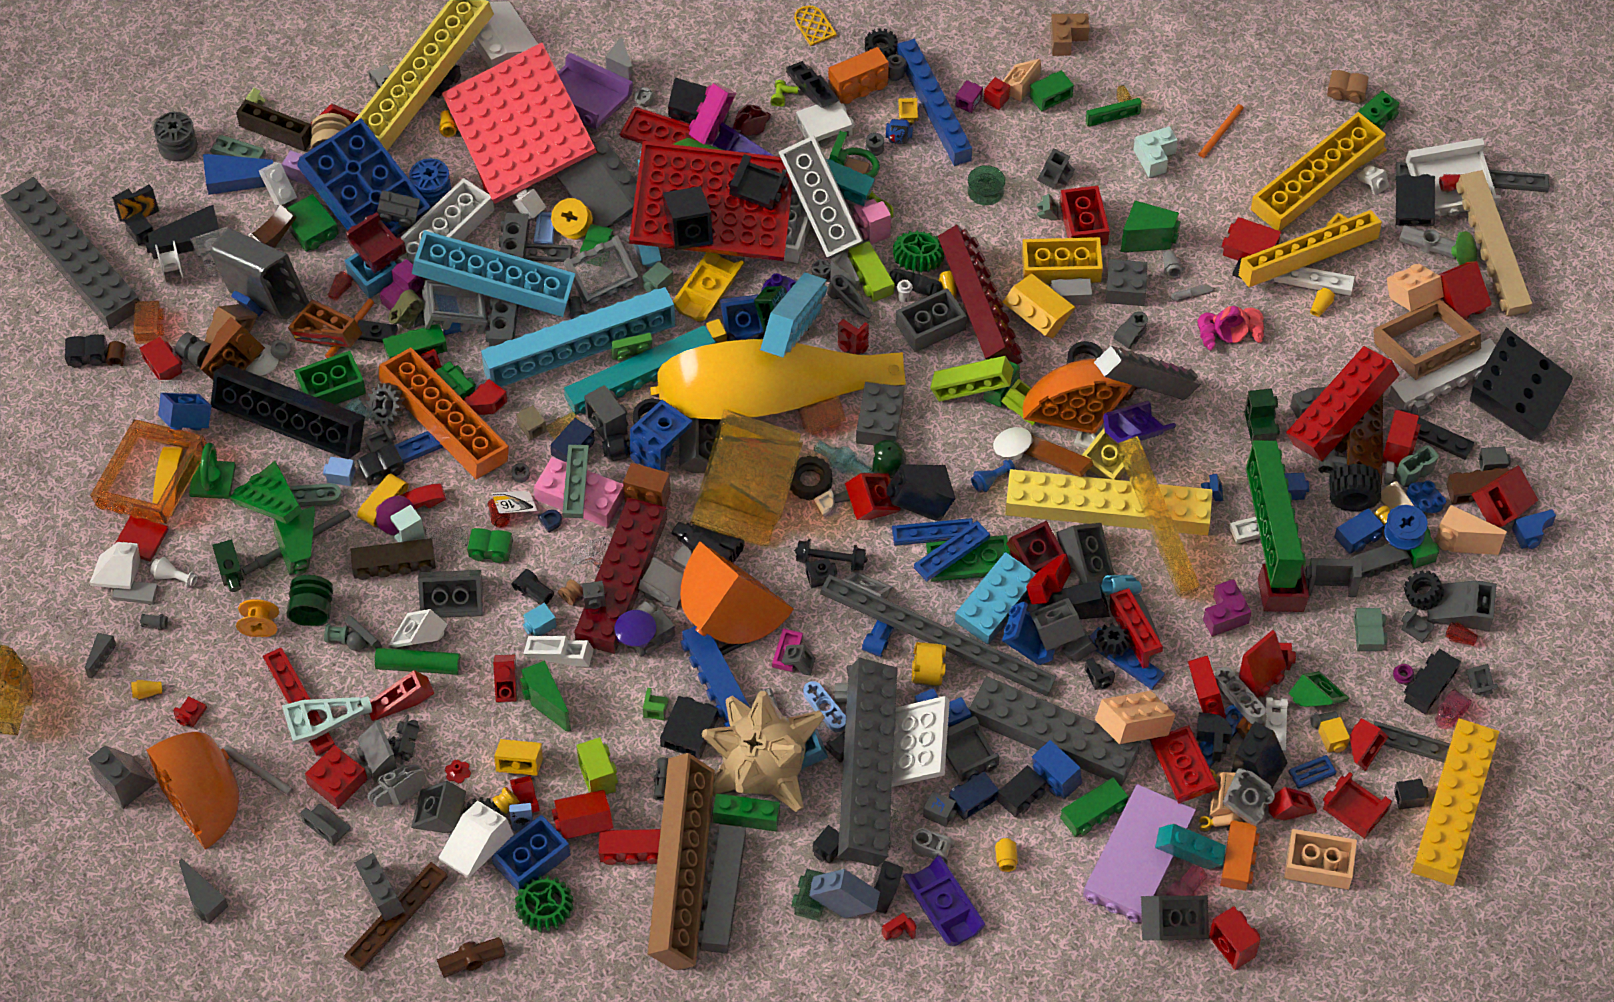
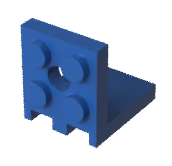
[630,400,693,471]

